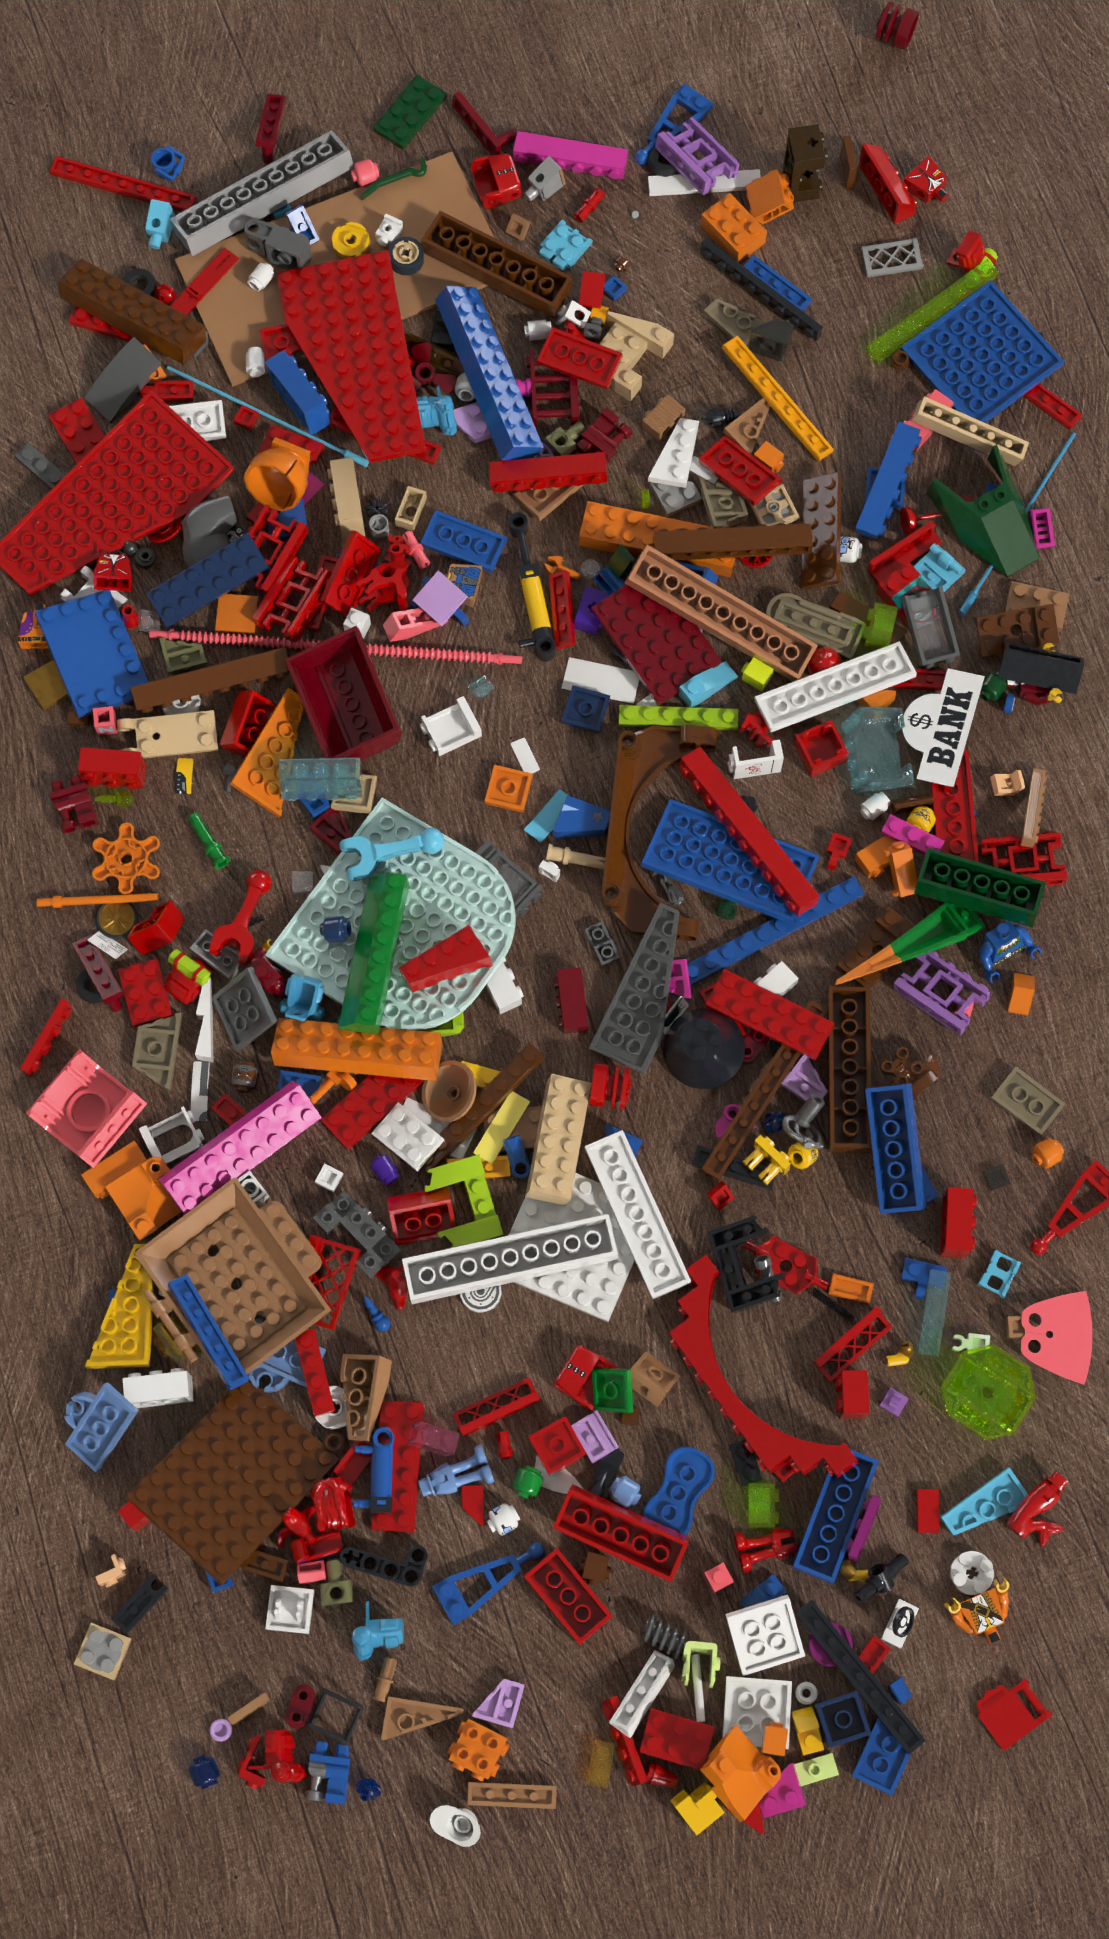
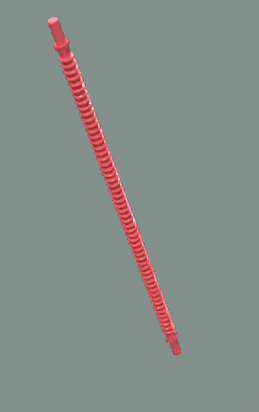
[149,629,522,665]

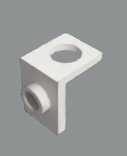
[555,300,591,328]

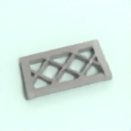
[861,238,923,278]

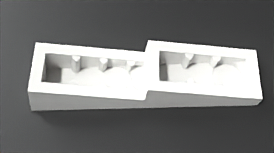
[195,978,213,1062]

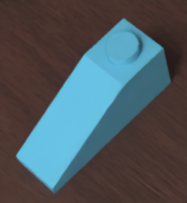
[679,661,738,708]

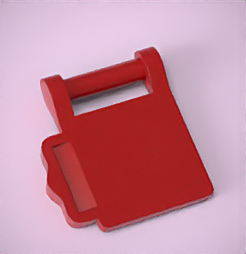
[977,1678,1053,1750]

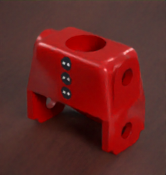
[470,154,522,210]
[553,1344,618,1412]

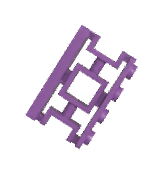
[655,117,739,195]
[894,951,990,1036]

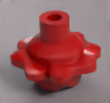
[154,284,177,306]

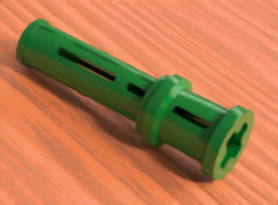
[187,813,230,870]

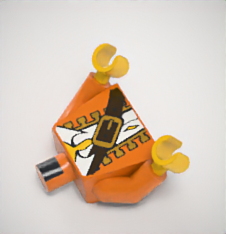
[944,1577,1009,1644]

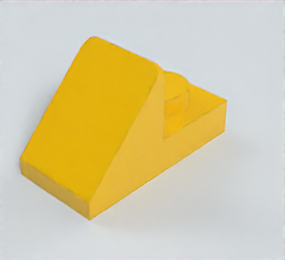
[791,1706,824,1756]

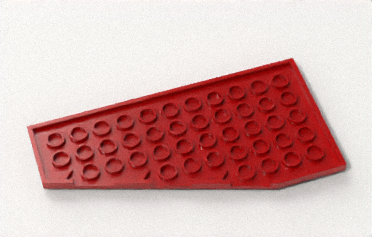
[277,250,427,463]
[0,390,236,595]

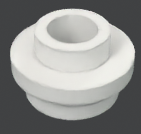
[795,1682,817,1705]

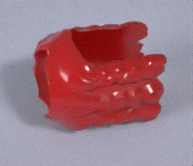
[309,1477,356,1533]

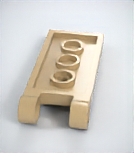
[117,710,219,759]

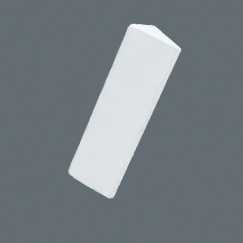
[609,1650,675,1738]

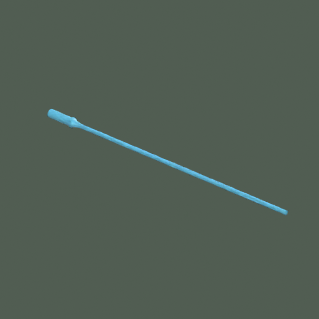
[167,366,369,467]

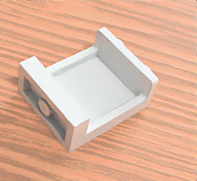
[419,696,482,756]

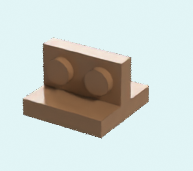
[631,1351,680,1407]

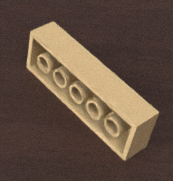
[525,1074,591,1206]

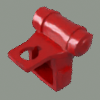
[247,1729,307,1783]

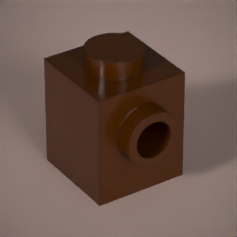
[579,1552,611,1587]

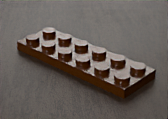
[802,472,842,590]

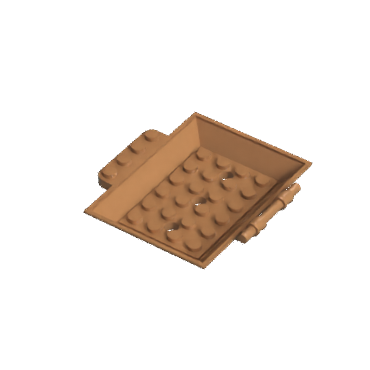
[134,1177,331,1383]

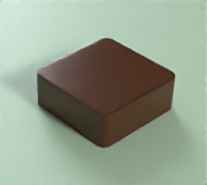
[621,1408,640,1426]

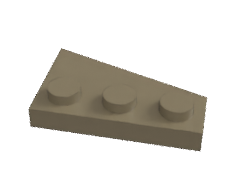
[703,298,771,347]

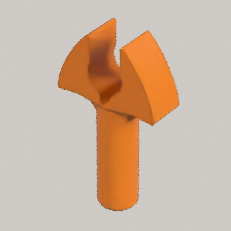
[544,556,580,580]

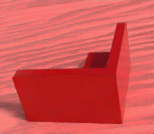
[127,900,185,955]

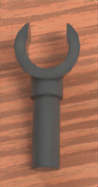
[223,763,237,793]

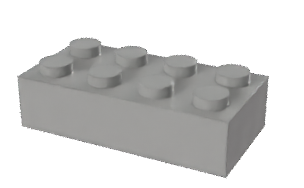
[190,929,244,981]

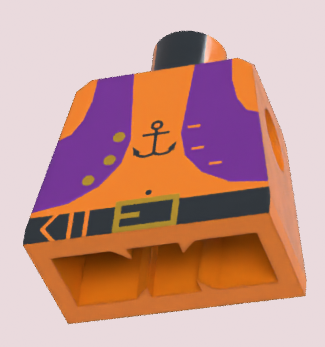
[18,603,49,649]

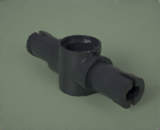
[853,1553,909,1604]

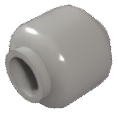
[454,373,476,401]

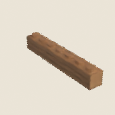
[1021,768,1047,848]

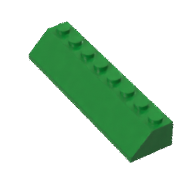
[338,872,409,1035]

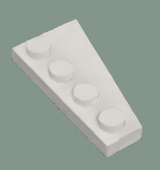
[648,418,699,488]

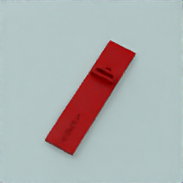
[170,247,239,315]

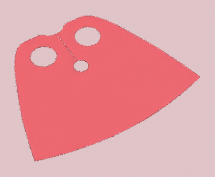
[1021,1291,1092,1385]

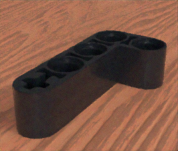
[340,1545,428,1588]

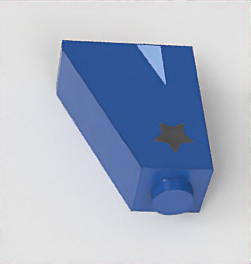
[553,795,611,839]

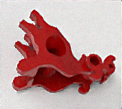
[356,534,412,612]

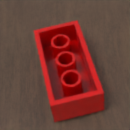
[524,1548,613,1646]

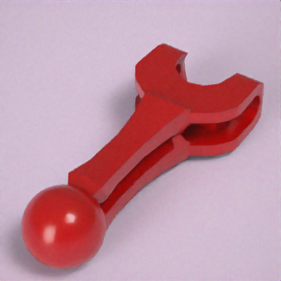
[209,870,272,966]

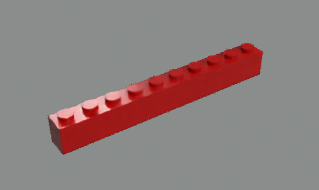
[679,747,820,917]

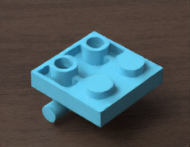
[914,543,966,592]

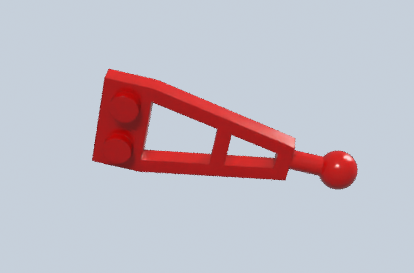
[1030,1160,1109,1255]

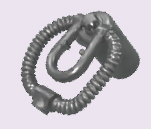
[782,1093,825,1149]

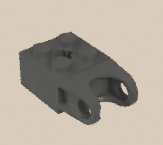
[244,219,312,270]

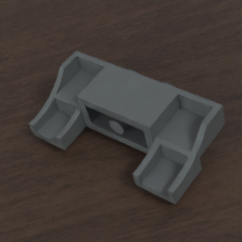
[313,1191,401,1279]

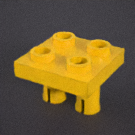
[742,1135,791,1185]

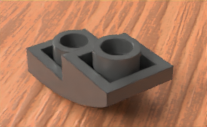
[584,921,620,966]

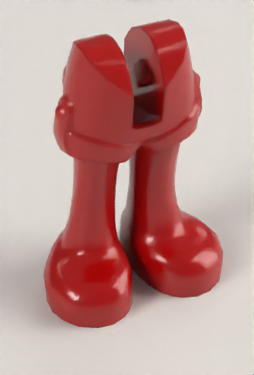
[734,1527,798,1573]

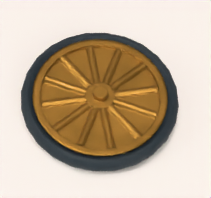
[96,902,138,939]

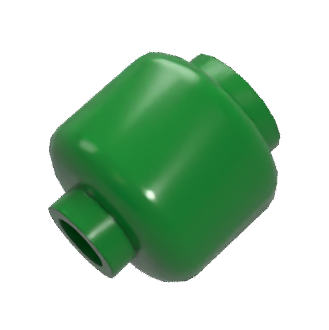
[512,1465,544,1499]

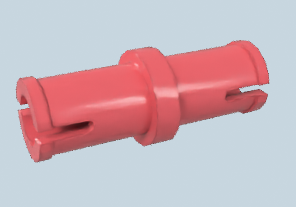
[402,531,430,569]

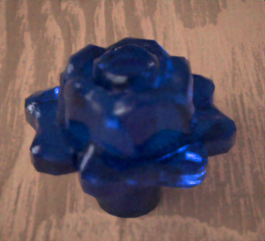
[765,1111,785,1133]
[356,1778,381,1801]

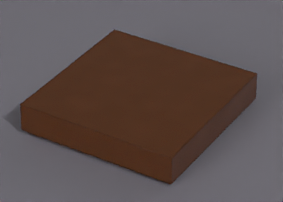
[840,135,857,189]

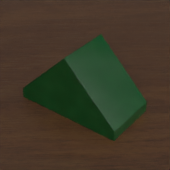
[606,544,635,579]

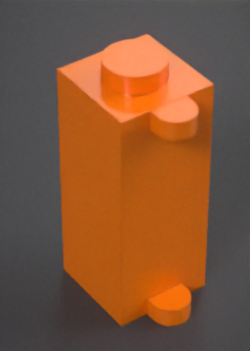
[883,841,918,897]

